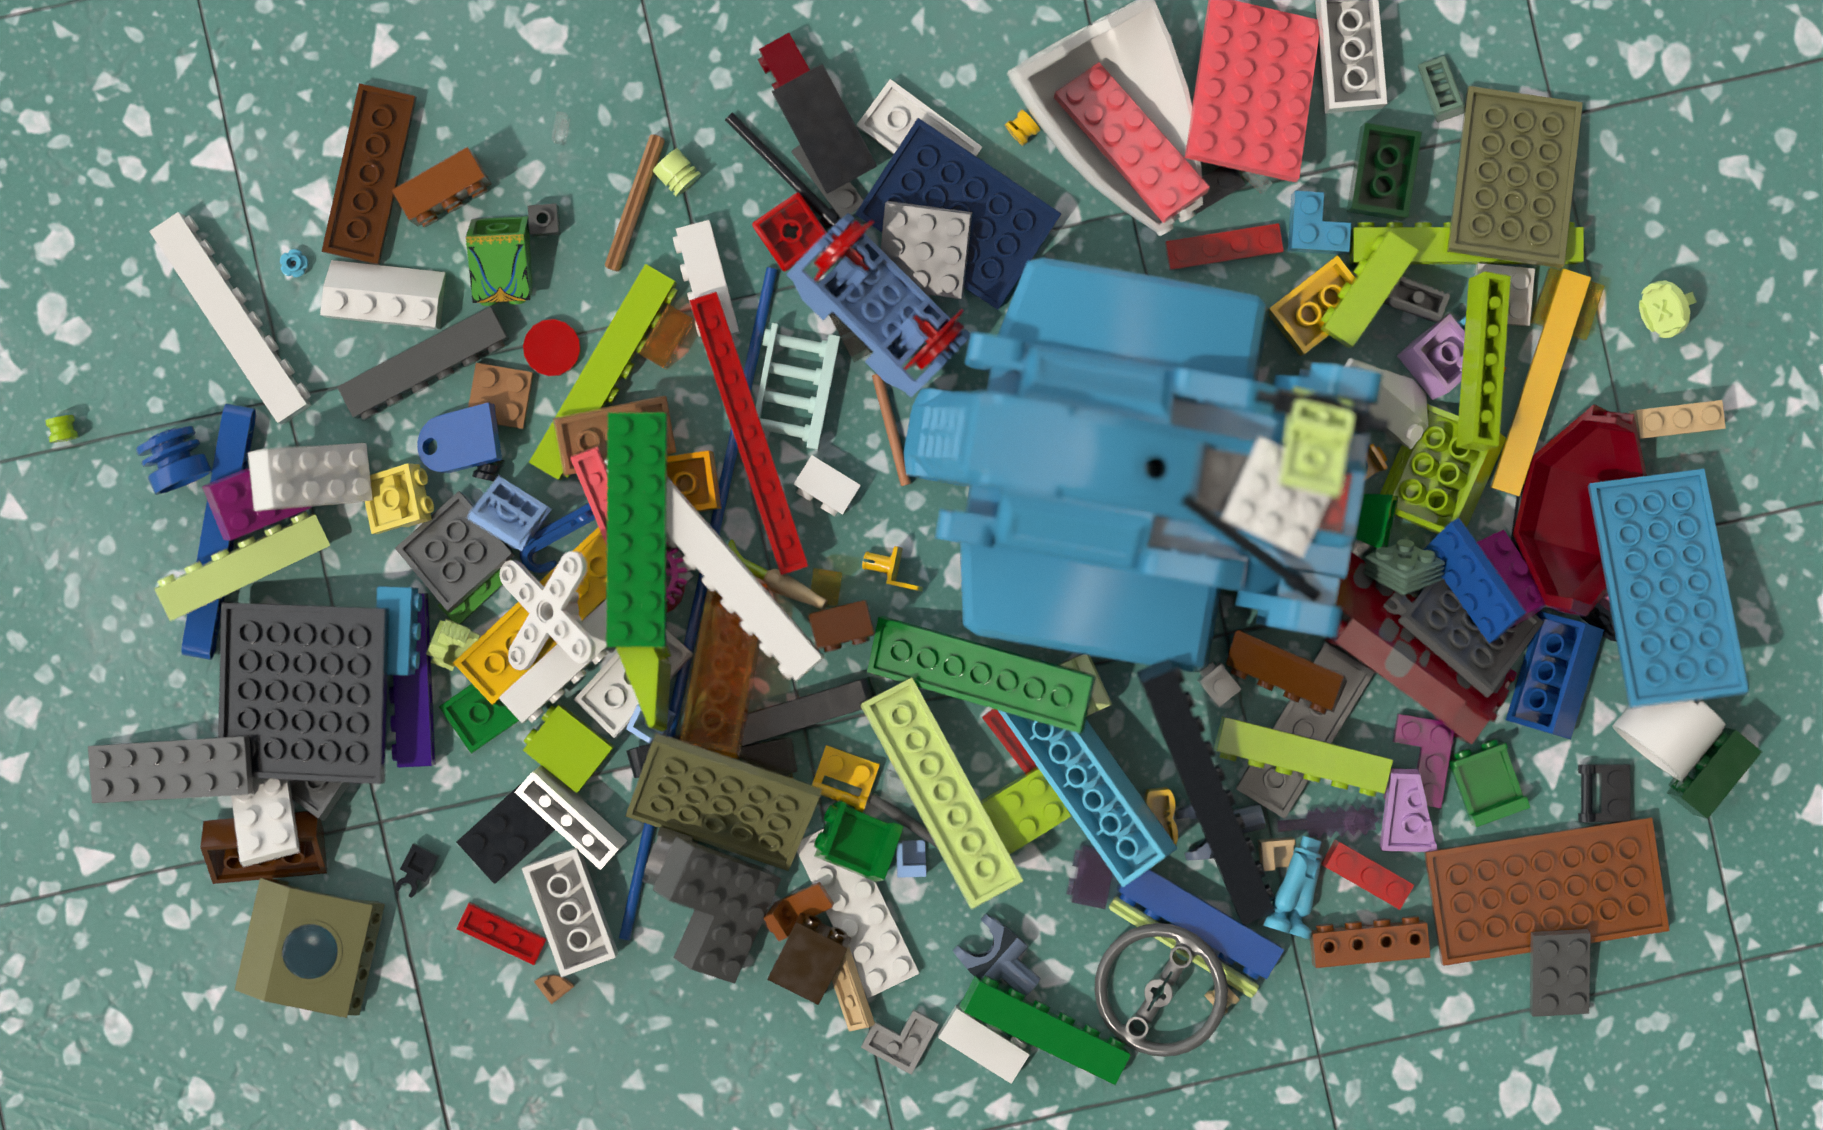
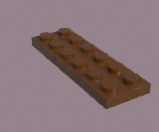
[321,83,417,265]

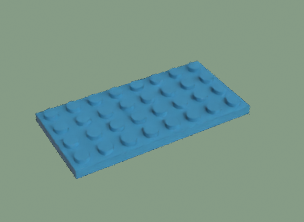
[1588,469,1749,709]

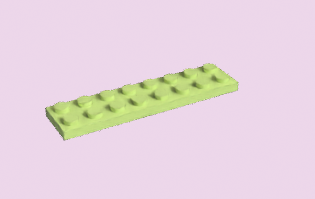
[860,678,1023,909]

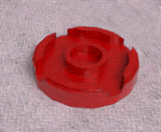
[523,319,581,377]

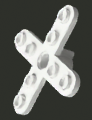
[500,551,596,670]

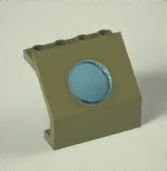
[235,878,385,1018]

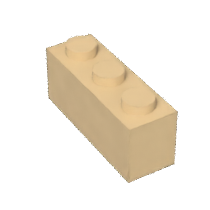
[1629,400,1726,439]

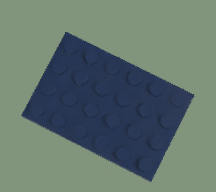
[855,118,1062,310]

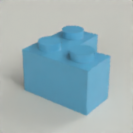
[1288,191,1351,255]

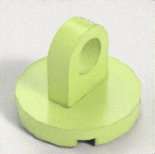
[1639,280,1697,338]

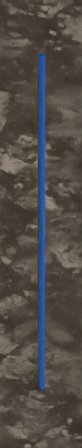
[619,267,778,940]

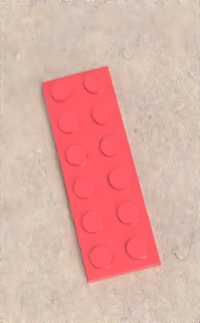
[1054,62,1210,223]

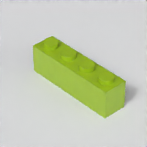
[1321,231,1419,349]

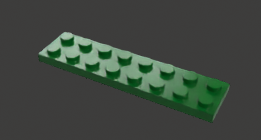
[606,413,667,647]
[867,616,1096,733]

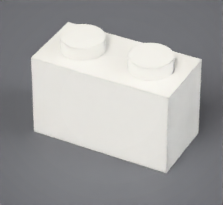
[794,455,861,516]

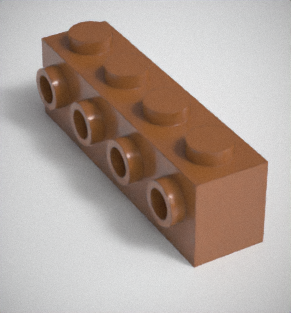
[1310,916,1431,968]

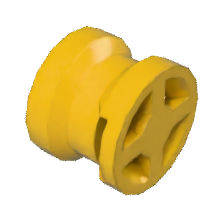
[1004,109,1040,146]

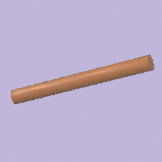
[872,374,912,486]

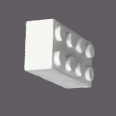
[1315,0,1387,114]
[248,443,373,511]
[522,847,618,977]

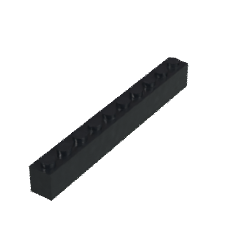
[1136,658,1275,926]

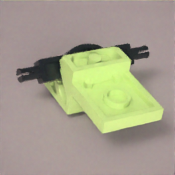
[1255,386,1389,498]

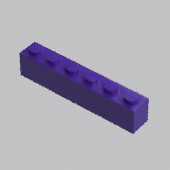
[389,593,436,768]

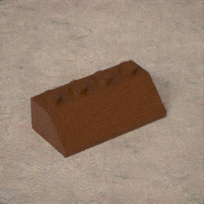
[1226,630,1347,714]
[200,811,327,884]

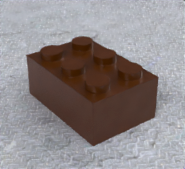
[809,600,874,653]

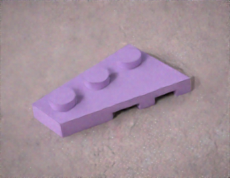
[1380,769,1438,852]

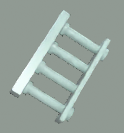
[756,323,840,450]

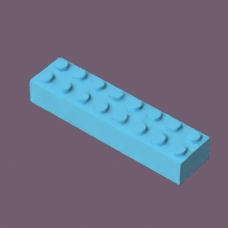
[998,660,1178,887]

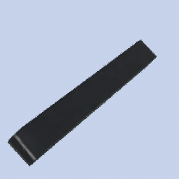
[626,677,876,778]

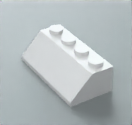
[320,260,446,330]

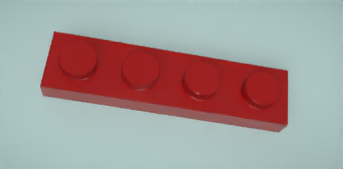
[1165,223,1284,270]

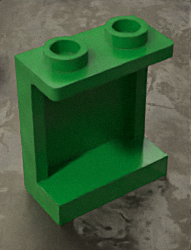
[1449,739,1531,827]
[814,801,904,882]

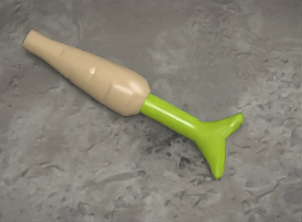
[728,539,828,610]

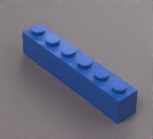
[1116,869,1284,980]

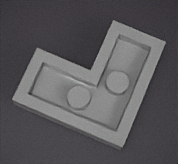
[861,1009,939,1075]

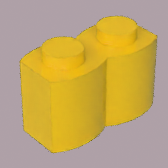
[1144,787,1178,845]

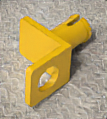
[862,546,923,591]

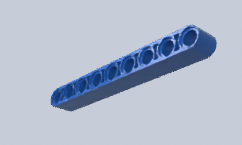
[181,404,256,660]

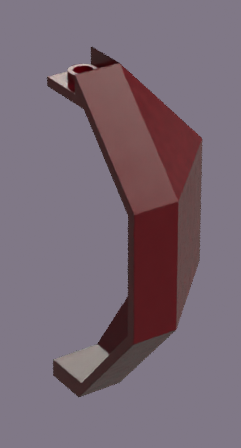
[1513,404,1647,616]

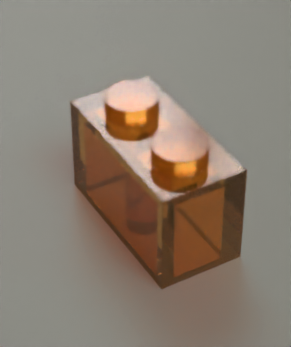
[639,304,695,370]

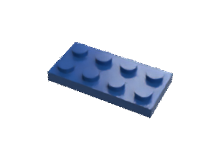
[1423,518,1526,644]

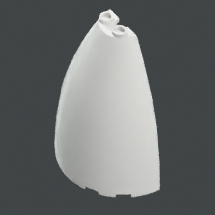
[1007,0,1203,236]

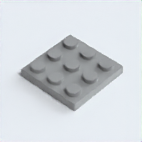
[881,201,972,299]

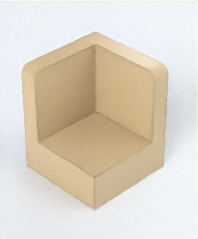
[1258,837,1296,871]

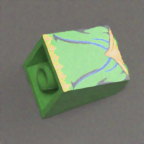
[466,216,532,306]

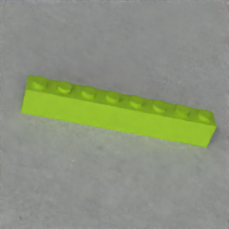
[1350,222,1584,265]
[529,264,678,481]

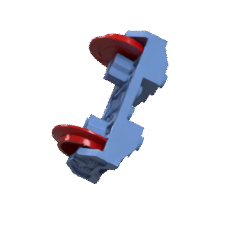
[786,213,970,398]

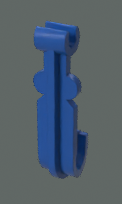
[520,503,595,573]

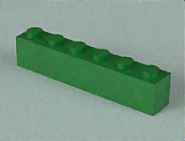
[959,975,1131,1085]

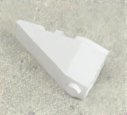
[1345,358,1428,449]

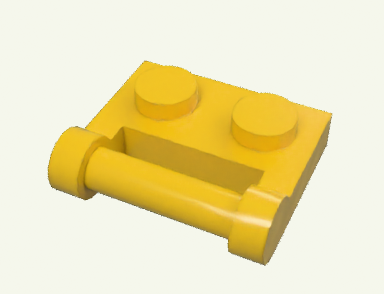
[812,745,880,813]

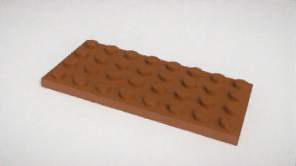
[1424,817,1669,966]

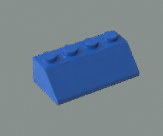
[1506,611,1604,740]

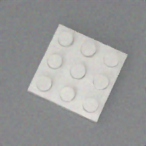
[1221,437,1331,557]

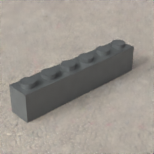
[337,307,509,420]

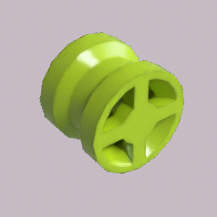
[45,415,79,443]

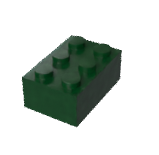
[1347,123,1422,221]
[1667,728,1762,819]

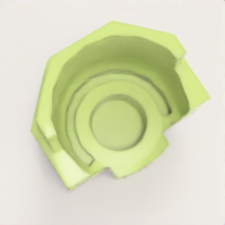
[426,619,480,671]

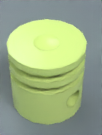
[653,148,701,197]

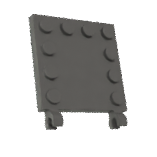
[1383,579,1544,697]

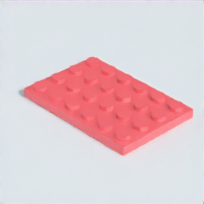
[1185,0,1319,183]

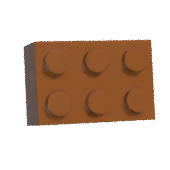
[392,147,492,227]

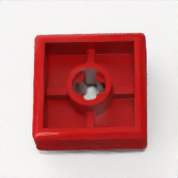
[752,192,827,272]

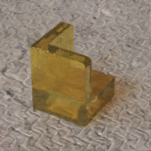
[810,568,843,606]

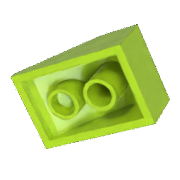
[616,643,671,732]

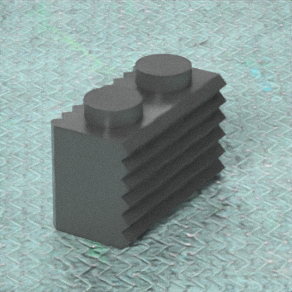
[1383,277,1450,323]

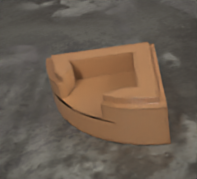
[534,975,575,1004]

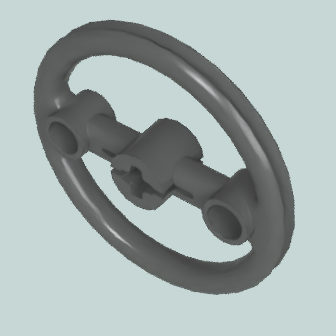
[1094,923,1228,1057]

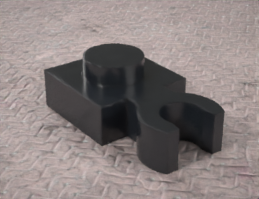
[395,843,440,898]

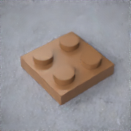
[468,363,534,429]

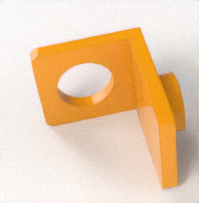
[1365,444,1388,480]

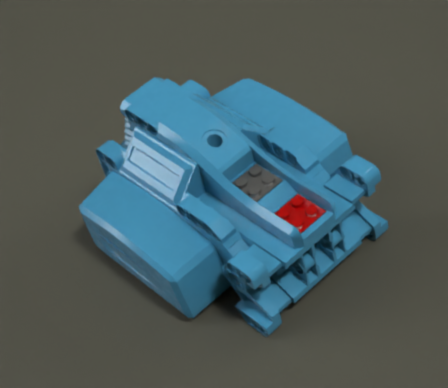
[904,258,1383,672]

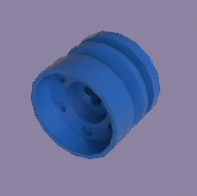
[136,426,212,495]

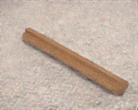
[605,134,665,272]

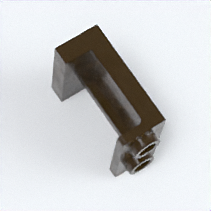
[767,913,851,1005]

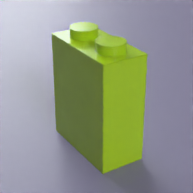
[523,704,615,793]

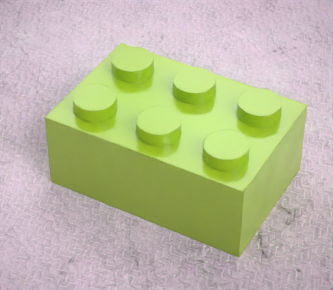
[980,767,1071,855]

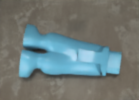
[1263,836,1322,940]

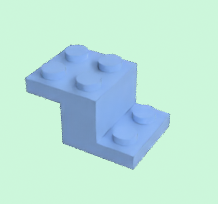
[468,476,552,551]

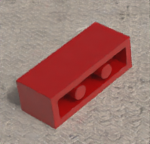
[1321,839,1414,910]

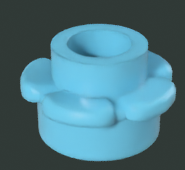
[280,249,308,278]

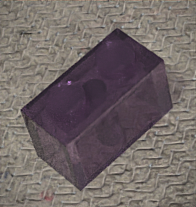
[1066,844,1113,909]

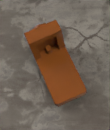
[764,882,834,941]

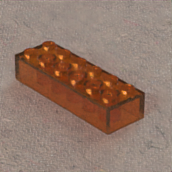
[679,583,770,759]

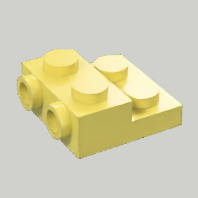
[365,463,434,534]

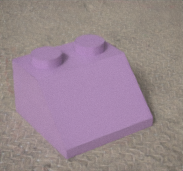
[1397,314,1465,400]

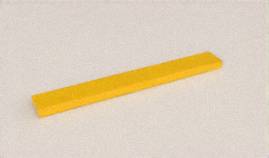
[1490,269,1591,496]

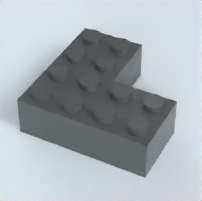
[652,837,782,984]

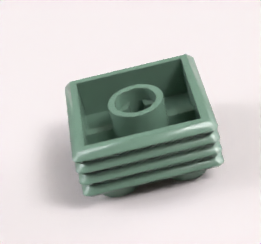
[1363,539,1445,595]

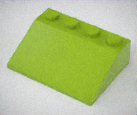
[1380,404,1506,534]

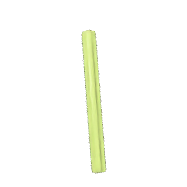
[1109,896,1259,998]

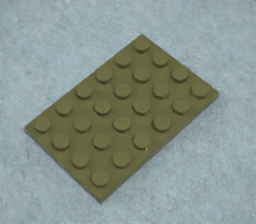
[1447,86,1583,268]
[626,733,822,871]

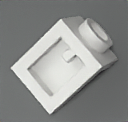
[1197,662,1242,707]

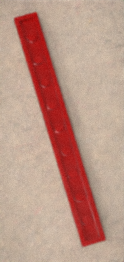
[689,291,808,575]

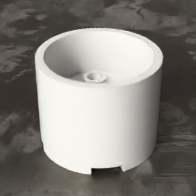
[1612,700,1726,781]

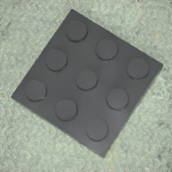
[395,491,515,613]

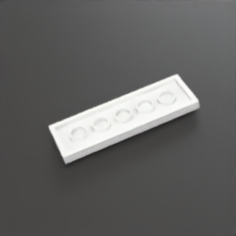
[797,828,920,998]

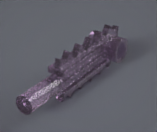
[1277,804,1380,839]

